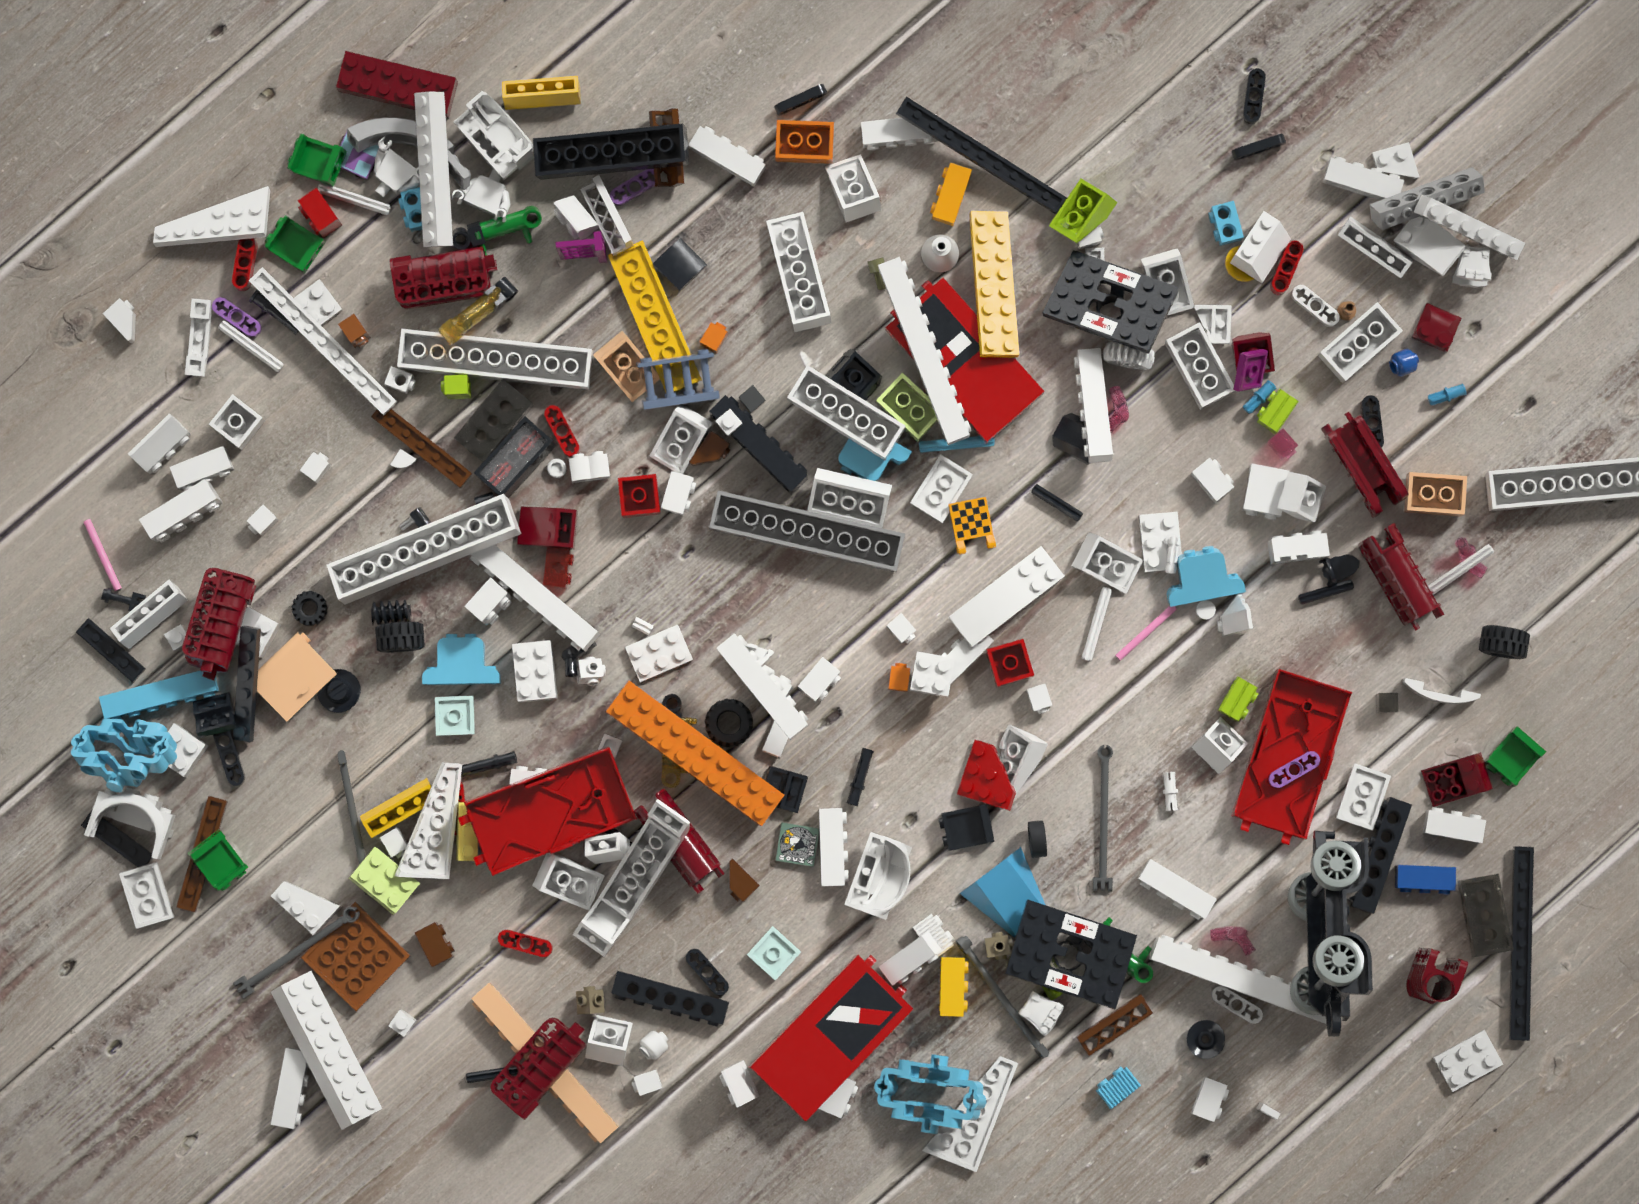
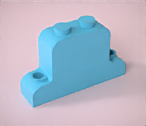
[838,439,912,482]
[1166,546,1246,607]
[422,634,501,685]

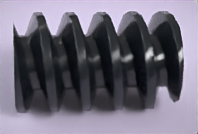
[371,600,412,625]

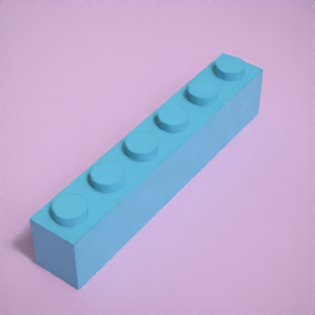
[99,671,219,720]

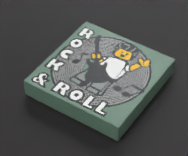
[775,823,820,867]

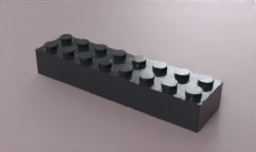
[533,123,689,180]

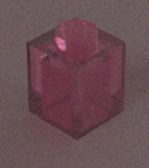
[1267,428,1298,460]

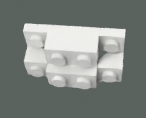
[844,832,912,920]

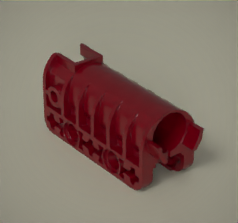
[390,246,498,309]
[1321,412,1409,518]
[1358,523,1445,631]
[182,567,257,681]
[633,788,725,894]
[1406,947,1468,1004]
[490,1017,587,1120]

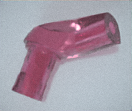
[1109,386,1129,433]
[1455,537,1488,579]
[1210,926,1256,956]

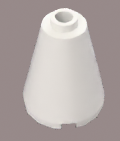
[921,235,959,272]

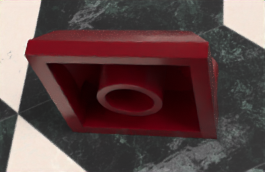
[1411,303,1462,353]
[1232,332,1275,373]

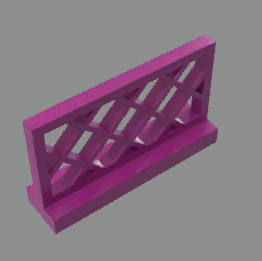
[555,231,607,263]

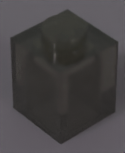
[1376,693,1399,713]

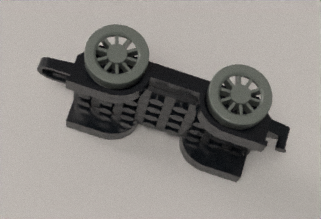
[1288,830,1373,1037]

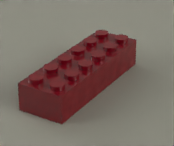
[336,51,458,118]

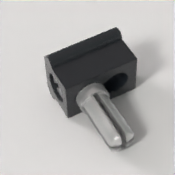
[400,507,431,530]

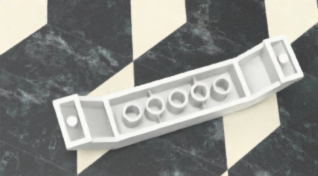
[573,800,690,957]

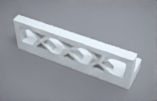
[580,175,634,256]

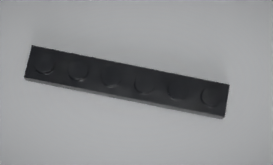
[233,625,261,743]

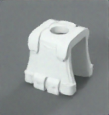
[1452,245,1492,288]
[1018,991,1064,1036]

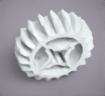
[1103,342,1155,370]

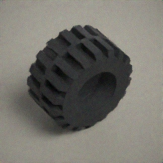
[375,622,425,653]
[1478,625,1530,660]
[705,698,753,748]

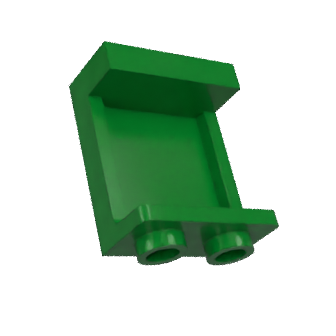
[287,134,347,187]
[265,215,326,274]
[1484,726,1547,787]
[187,830,248,891]

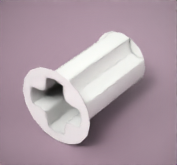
[631,617,653,635]

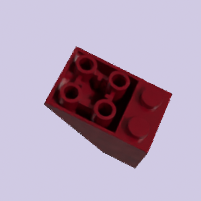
[517,506,578,550]
[1421,752,1493,807]

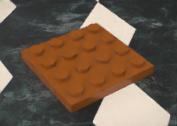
[301,902,411,1011]

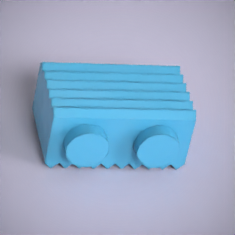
[1096,1066,1141,1109]

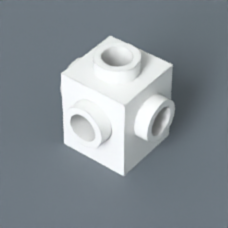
[577,657,606,686]

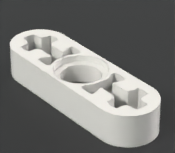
[1291,285,1340,327]
[1211,986,1263,1024]

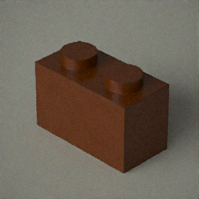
[414,922,455,967]

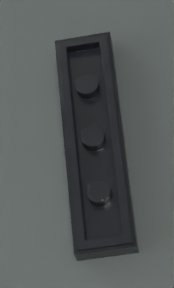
[76,618,146,683]
[80,810,152,867]

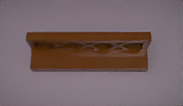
[649,108,685,187]
[1076,994,1153,1056]

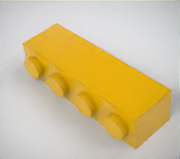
[502,76,581,110]
[360,778,432,838]

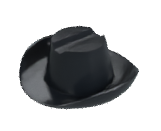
[317,669,361,713]

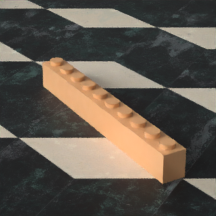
[471,983,619,1143]

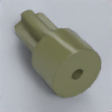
[867,257,886,290]

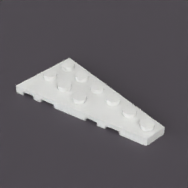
[153,186,270,247]
[395,762,462,879]
[922,1056,1018,1172]

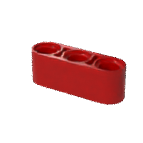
[232,238,258,291]
[1270,240,1304,295]

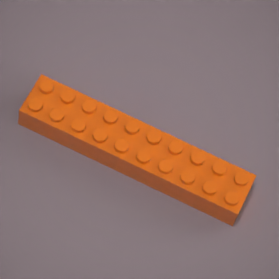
[605,680,784,826]

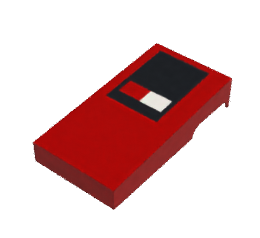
[885,278,1045,444]

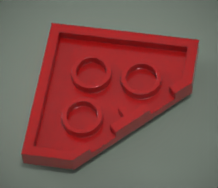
[957,740,1016,811]

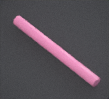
[83,519,122,591]
[1115,606,1177,661]

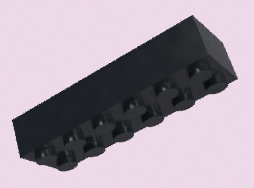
[709,395,808,495]

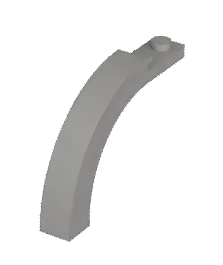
[347,118,471,190]

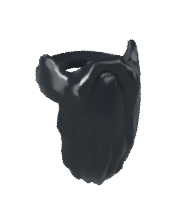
[1319,554,1360,586]

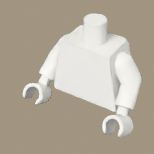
[374,137,420,198]
[451,169,511,222]

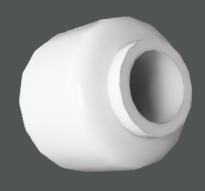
[639,1031,668,1059]

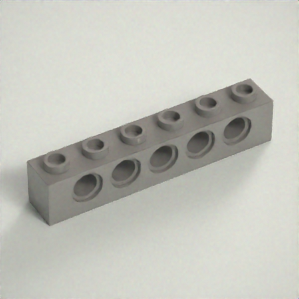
[1370,167,1485,230]

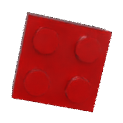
[297,188,342,238]
[618,474,661,518]
[986,639,1034,687]

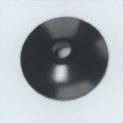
[1186,1020,1225,1059]

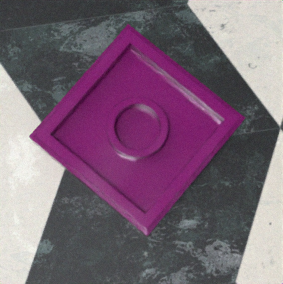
[1233,349,1268,392]

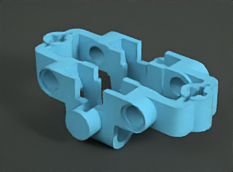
[71,718,177,792]
[874,1054,987,1134]

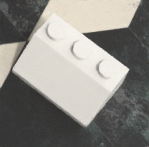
[1230,211,1291,283]
[128,414,191,474]

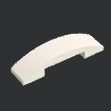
[185,299,211,377]
[1402,678,1481,704]

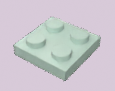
[435,696,475,736]
[747,926,801,980]

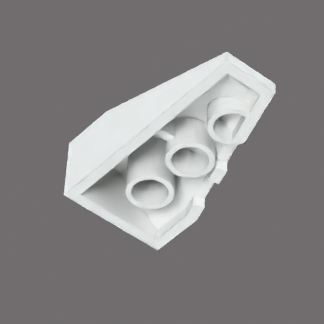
[1217,594,1253,637]
[999,725,1048,810]

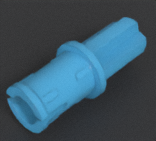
[1243,380,1277,413]
[1428,383,1467,405]

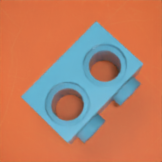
[398,187,422,232]
[1208,201,1244,246]

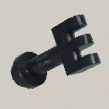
[101,588,146,611]

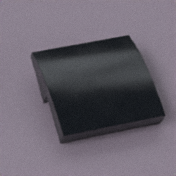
[653,238,707,291]
[193,692,236,738]
[765,766,808,813]

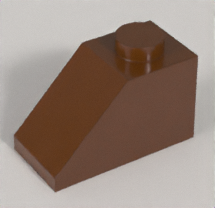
[689,431,731,466]
[730,858,760,902]

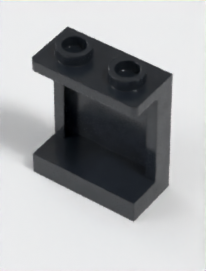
[938,804,995,851]

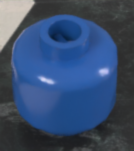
[1389,349,1419,377]

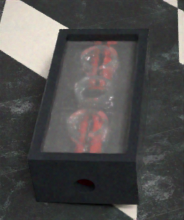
[474,416,557,499]

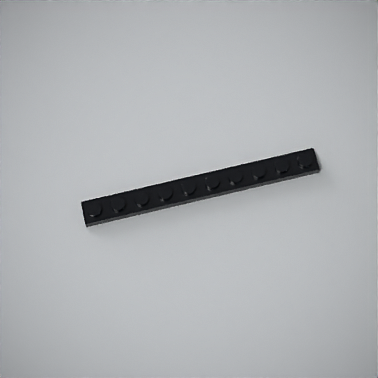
[896,96,1067,215]
[1509,846,1534,1041]

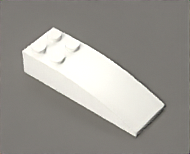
[766,212,831,332]
[948,546,1064,647]

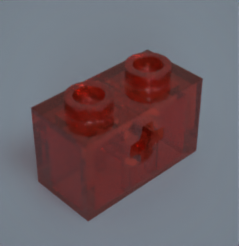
[543,547,574,589]

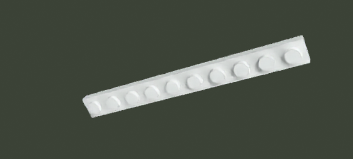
[249,267,397,415]

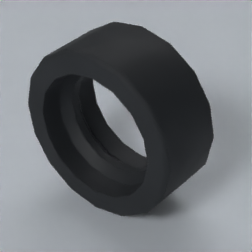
[1028,820,1047,858]

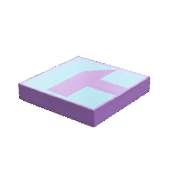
[340,132,379,180]

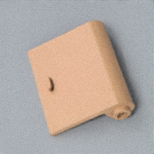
[257,632,337,722]

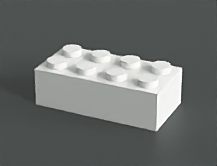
[1318,302,1403,383]
[1164,322,1235,410]
[807,468,892,528]
[139,479,222,543]

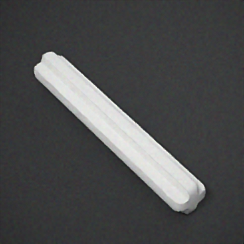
[318,183,391,215]
[218,321,283,372]
[1428,544,1494,595]
[1082,587,1112,661]

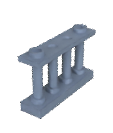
[636,349,720,410]

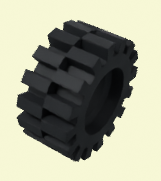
[291,591,328,626]

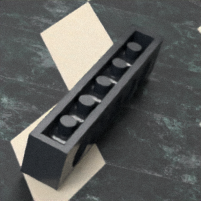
[1349,797,1412,914]
[611,971,729,1027]

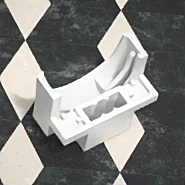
[454,91,534,180]
[84,787,176,860]

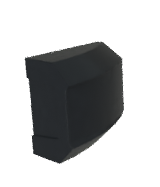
[826,349,882,401]
[1052,413,1089,465]

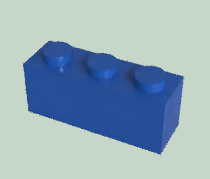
[1395,865,1456,894]

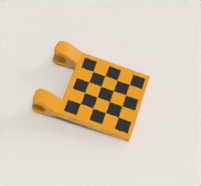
[948,497,996,555]

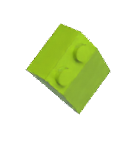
[1049,178,1118,243]

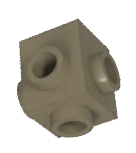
[984,932,1013,960]
[576,986,605,1015]

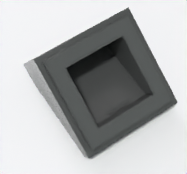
[739,385,766,413]

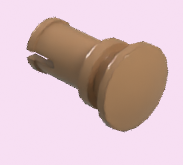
[1337,301,1356,321]

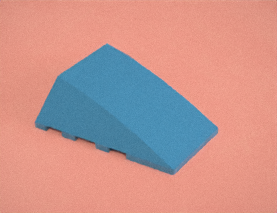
[959,847,1045,938]

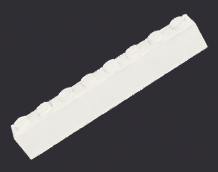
[414,92,453,247]
[470,545,600,652]

